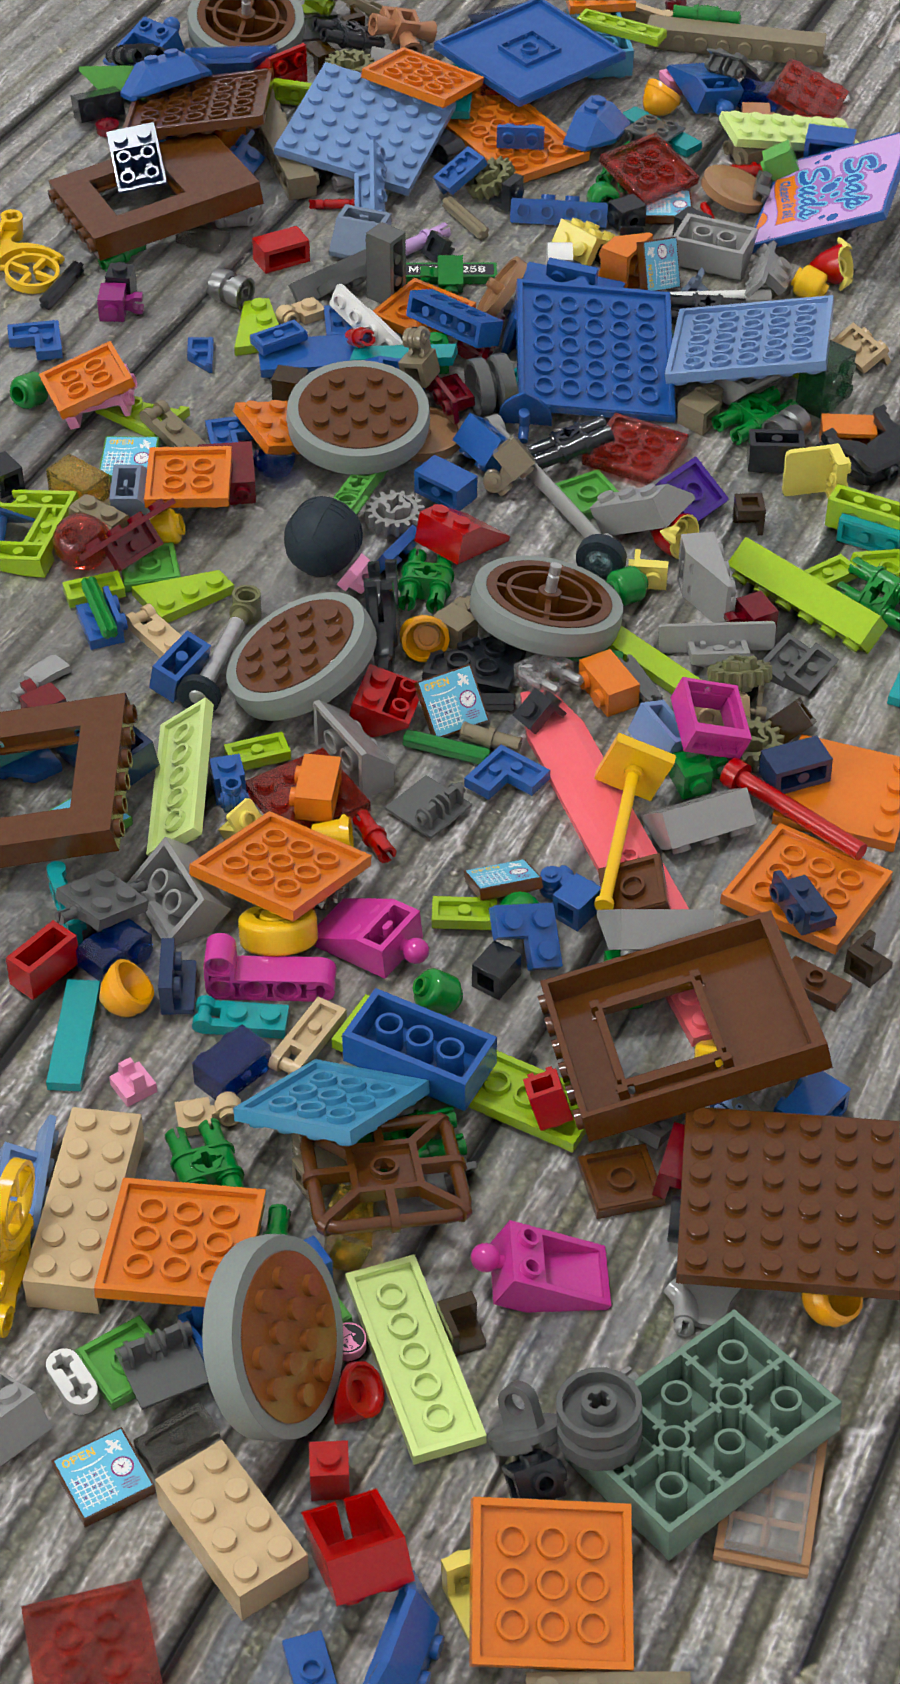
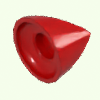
[333,1361,385,1425]

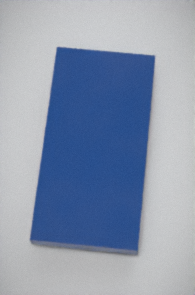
[258,334,355,379]

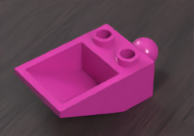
[314,898,429,979]
[471,1220,611,1313]

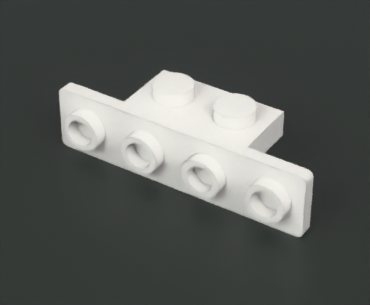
[329,284,403,346]

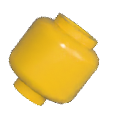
[790,265,830,298]
[149,508,186,544]

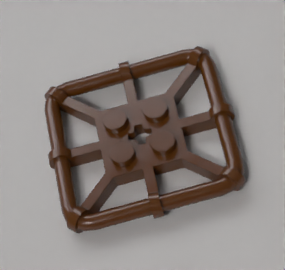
[300,1112,472,1237]

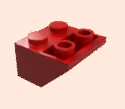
[254,43,308,83]
[349,664,419,738]

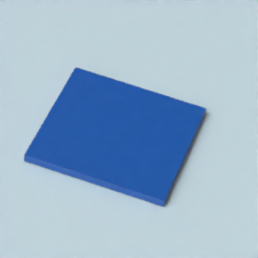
[434,0,626,107]

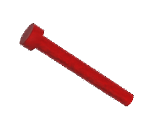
[720,757,868,861]

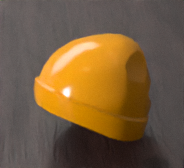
[643,78,681,116]
[399,615,450,662]
[99,959,154,1018]
[801,1293,863,1328]

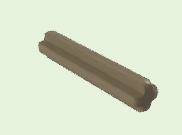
[442,196,489,240]

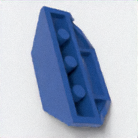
[185,45,278,75]
[120,49,212,102]
[563,95,631,152]
[363,1570,445,1684]

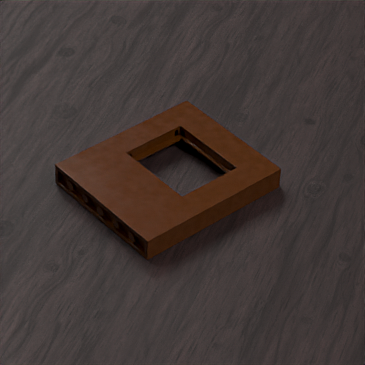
[47,132,264,261]
[0,693,138,868]
[538,910,833,1142]

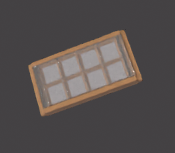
[713,1439,828,1579]

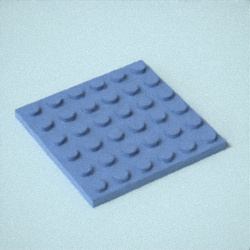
[274,62,456,196]
[665,295,834,386]

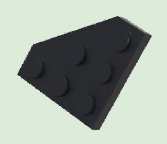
[422,635,527,693]

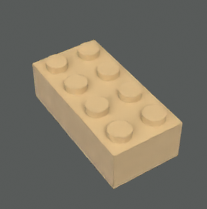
[155,1439,309,1621]

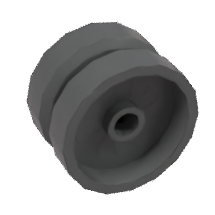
[464,353,518,417]
[556,1367,643,1471]

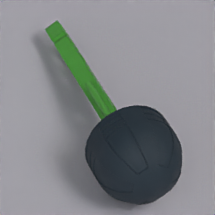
[284,470,388,577]

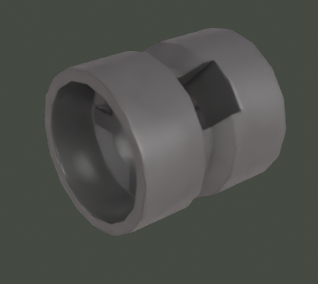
[207,267,255,309]
[761,404,812,437]

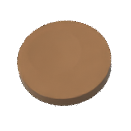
[701,165,764,214]
[476,256,527,317]
[410,407,462,462]

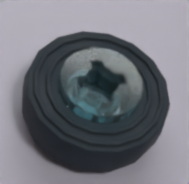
[576,534,627,581]

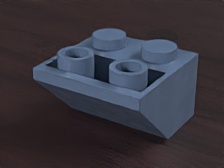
[329,204,392,259]
[109,465,168,518]

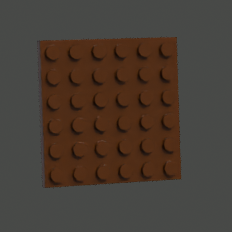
[122,68,275,140]
[676,1107,900,1300]

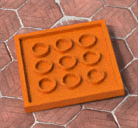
[361,47,484,108]
[771,734,900,853]
[189,811,372,922]
[720,823,893,955]
[94,1177,266,1307]
[469,1496,634,1672]

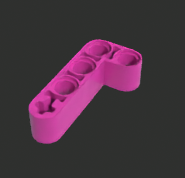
[203,933,337,1002]

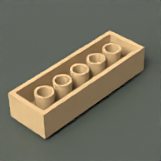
[23,1107,144,1314]

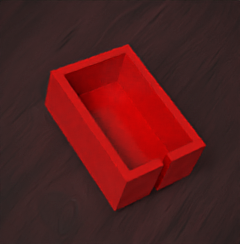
[301,1488,415,1606]

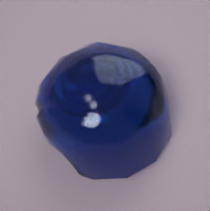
[253,449,296,479]

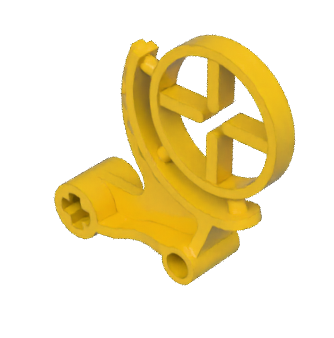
[0,209,64,294]
[0,1157,35,1339]

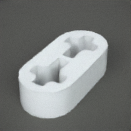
[46,1349,99,1415]

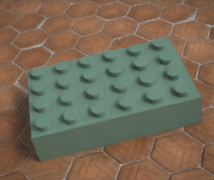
[564,1309,842,1560]

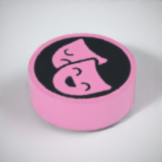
[342,1322,367,1361]

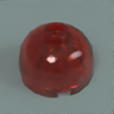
[53,513,109,571]

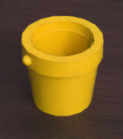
[311,814,354,847]

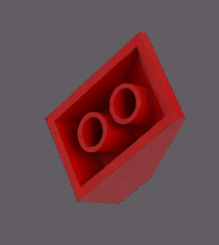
[415,504,510,565]

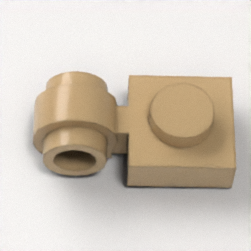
[276,297,324,325]
[174,1092,241,1136]

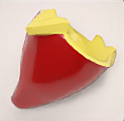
[808,237,854,291]
[649,513,699,559]

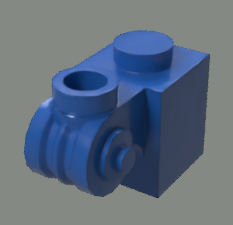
[209,753,249,813]
[540,865,601,932]

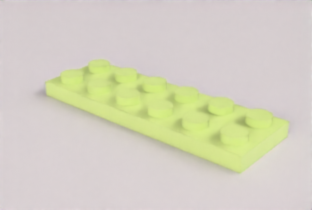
[719,110,859,151]
[146,697,214,856]
[345,1254,487,1465]

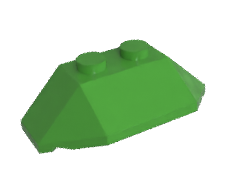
[79,66,134,90]

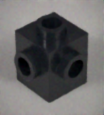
[502,1448,568,1500]

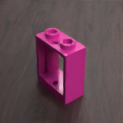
[670,677,752,759]

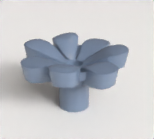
[681,267,708,292]

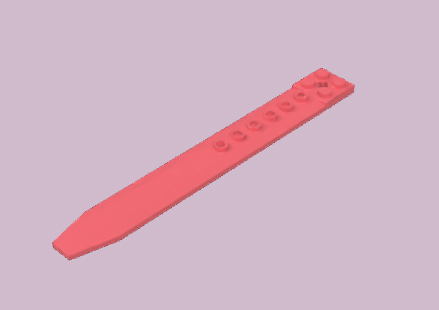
[520,688,713,1047]

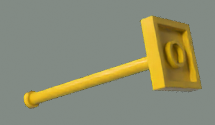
[594,733,676,910]

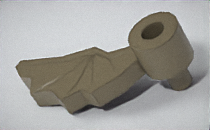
[750,685,767,719]

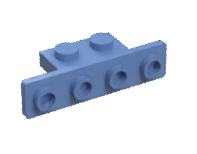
[354,139,387,212]
[0,1114,59,1241]

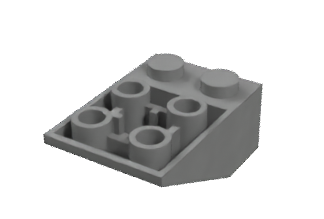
[677,531,736,623]
[0,1370,52,1467]

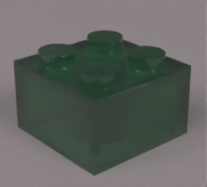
[796,340,856,419]

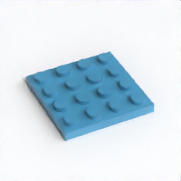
[233,1059,430,1146]

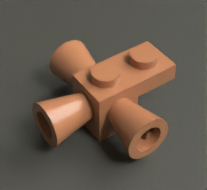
[368,6,437,53]

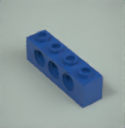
[406,289,503,348]

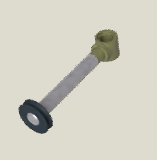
[176,585,262,712]

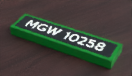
[406,262,497,284]

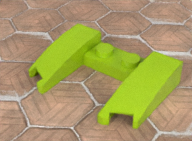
[0,490,79,578]

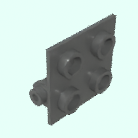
[704,48,763,82]
[624,115,686,154]
[385,775,472,839]
[114,1320,209,1410]

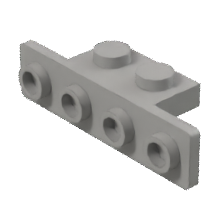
[744,240,792,298]
[658,621,776,667]

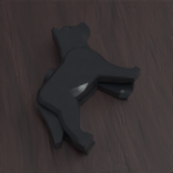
[816,404,900,486]
[364,559,401,673]

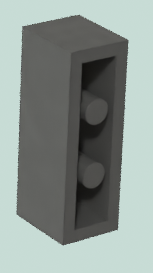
[365,222,406,304]

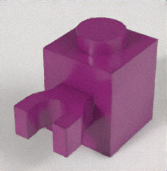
[97,283,144,322]

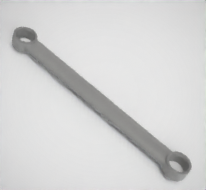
[484,414,612,564]

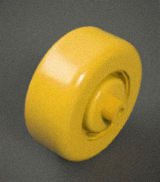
[238,906,318,956]

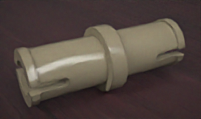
[459,721,523,753]

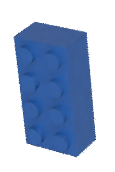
[342,988,497,1111]

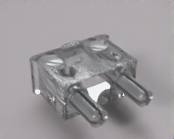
[514,654,584,695]

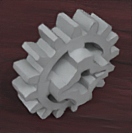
[365,490,425,538]

